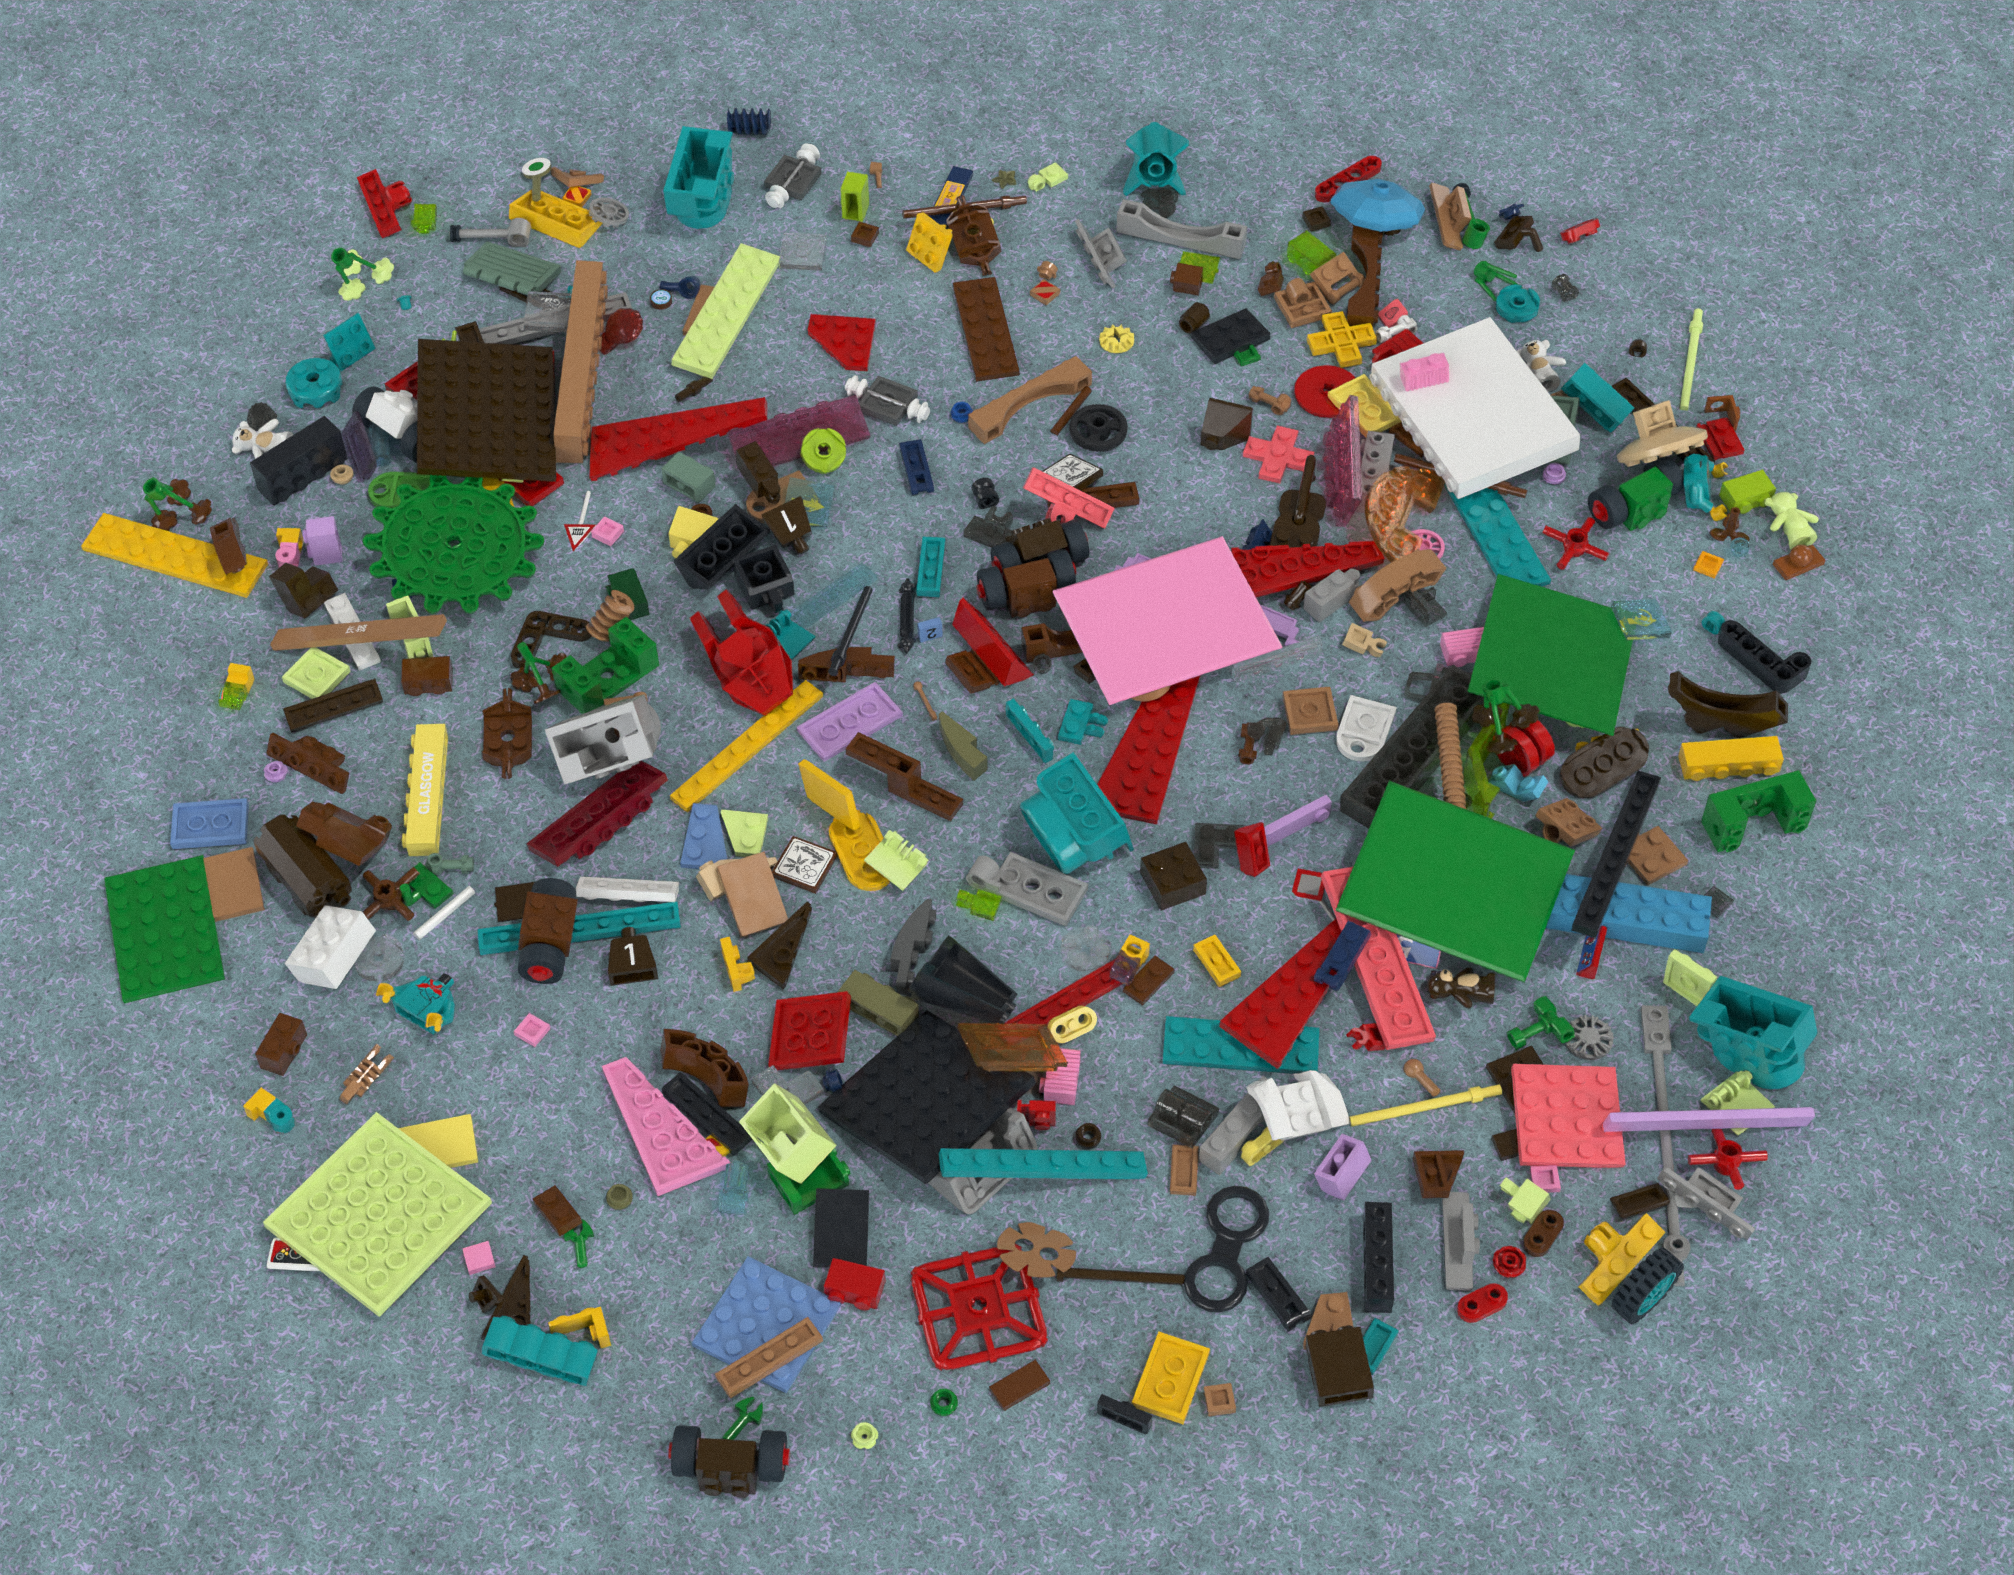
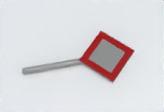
[1292,868,1336,921]

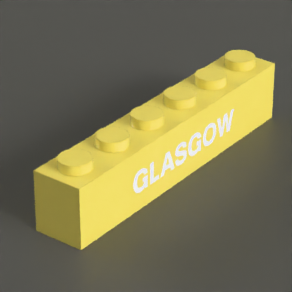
[402,724,448,856]

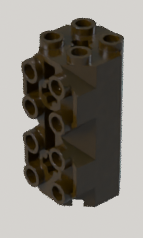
[253,814,352,917]

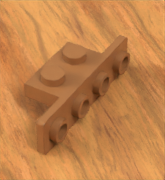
[1429,182,1472,251]

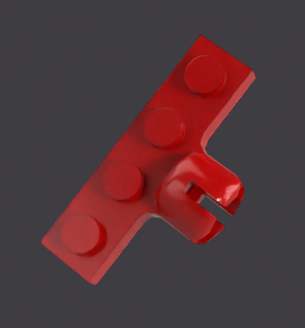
[357,169,412,239]

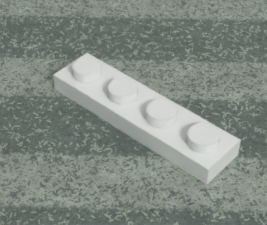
[324,593,381,671]
[576,877,679,903]

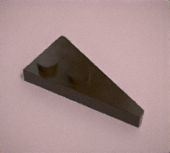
[747,901,812,989]
[481,1255,531,1340]

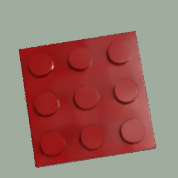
[768,991,851,1071]

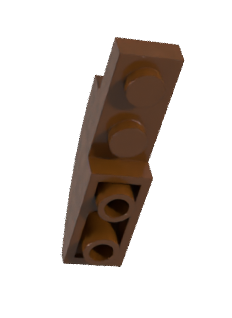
[210,517,247,575]
[798,647,895,682]

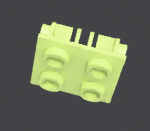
[864,830,929,891]
[1700,1070,1775,1136]

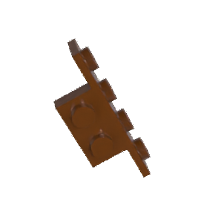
[267,733,350,794]

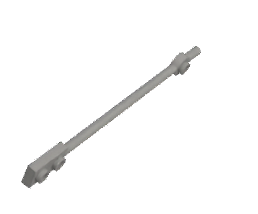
[1640,1005,1690,1286]

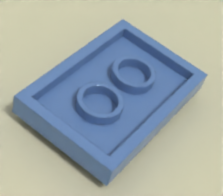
[170,798,249,849]

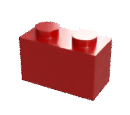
[824,1258,886,1310]

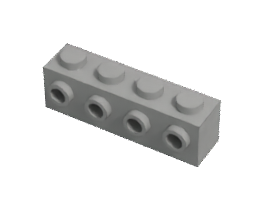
[1350,431,1395,516]

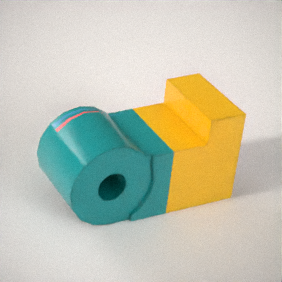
[243,1087,295,1134]

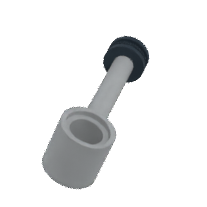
[449,218,531,247]

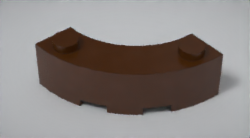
[660,1029,749,1107]

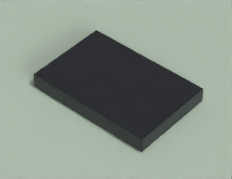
[813,1188,869,1267]

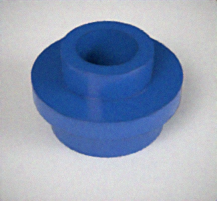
[951,402,973,423]

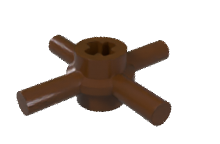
[363,867,420,921]

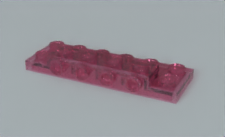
[728,395,870,466]
[1323,395,1362,527]

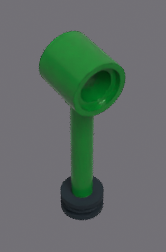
[1452,183,1490,249]

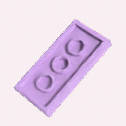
[797,682,903,762]

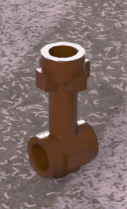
[1238,722,1261,765]

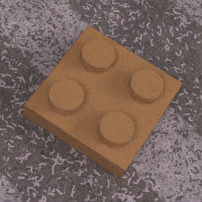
[1282,687,1338,735]
[1628,826,1688,886]

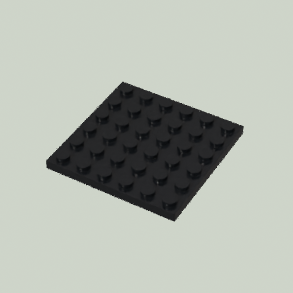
[818,1010,1036,1184]

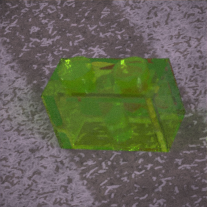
[1287,230,1336,275]

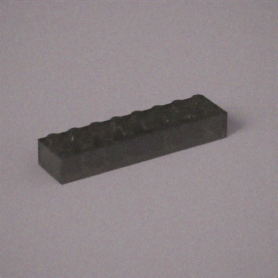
[1340,665,1484,829]

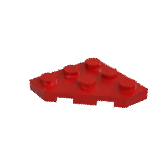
[808,314,876,371]

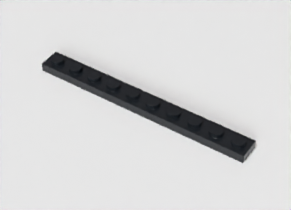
[1571,770,1661,938]

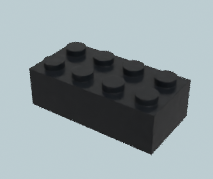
[250,416,348,506]

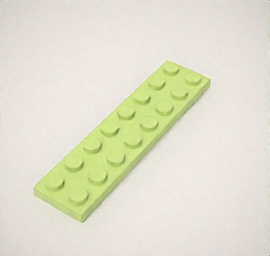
[672,243,781,379]

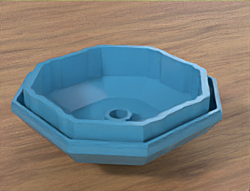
[1330,179,1425,232]

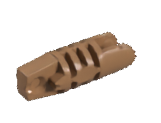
[339,1044,394,1104]

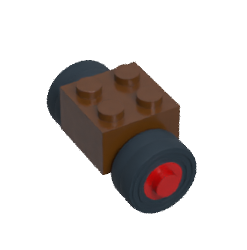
[976,550,1076,618]
[518,878,578,984]

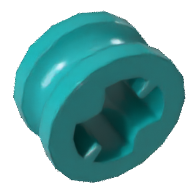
[1701,611,1725,635]

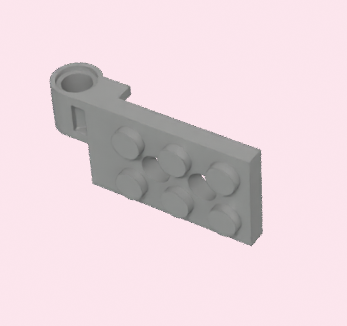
[966,852,1088,926]

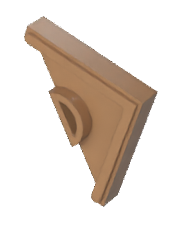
[551,167,604,187]

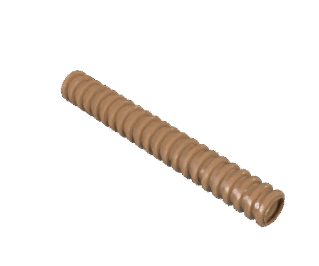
[1435,703,1466,809]

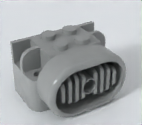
[545,695,661,785]

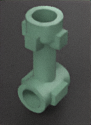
[426,853,474,875]

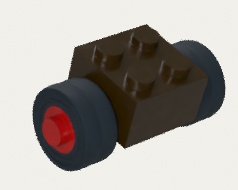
[990,518,1090,578]
[668,1425,790,1498]

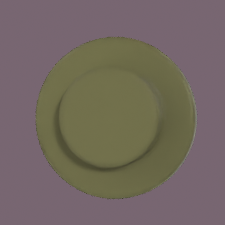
[606,1184,633,1210]

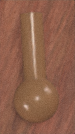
[1403,1059,1441,1097]

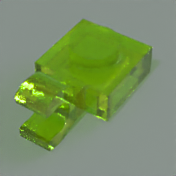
[956,889,1002,921]

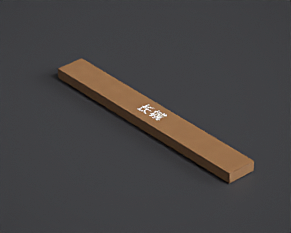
[270,614,447,651]

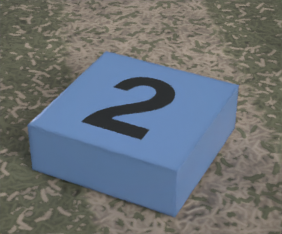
[917,617,943,643]

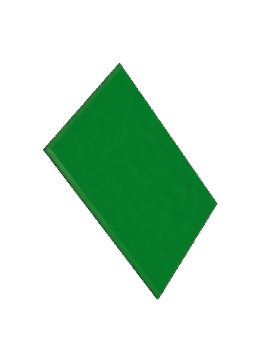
[1468,574,1638,736]
[1335,781,1575,983]

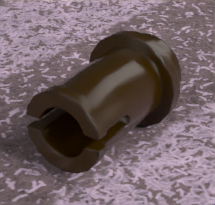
[1284,580,1312,610]

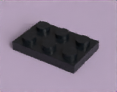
[1191,308,1270,364]

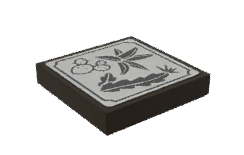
[1042,454,1103,491]

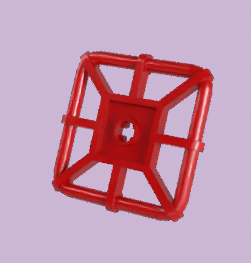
[911,1244,1048,1371]

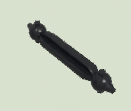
[897,578,917,654]

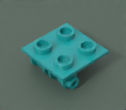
[323,313,376,372]
[765,609,816,660]

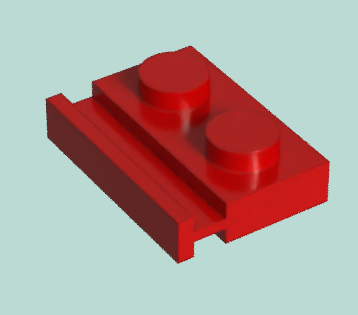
[1696,417,1745,460]
[1017,1100,1056,1130]

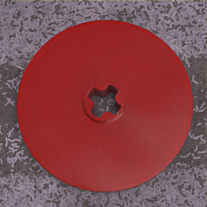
[1294,365,1356,418]

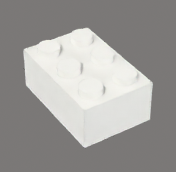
[285,905,376,989]

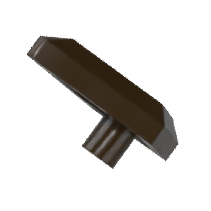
[468,1275,503,1313]

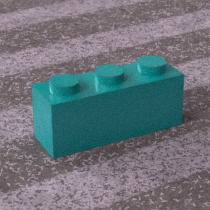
[1560,362,1634,432]

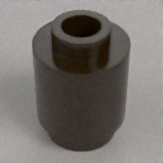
[1179,302,1210,334]

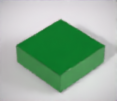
[1234,345,1261,367]

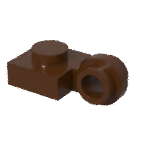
[1258,261,1284,296]

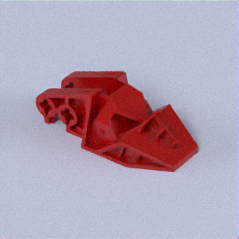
[689,589,793,716]

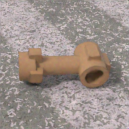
[1248,386,1291,415]

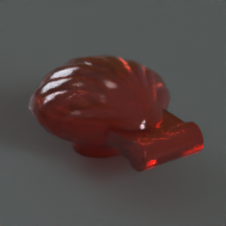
[599,308,643,356]

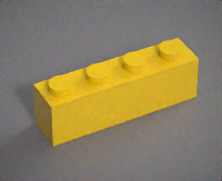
[1678,736,1784,781]

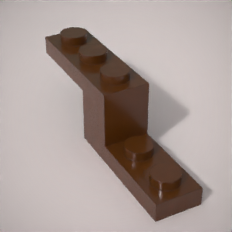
[845,732,963,822]

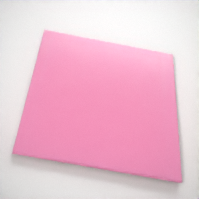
[1052,536,1282,705]

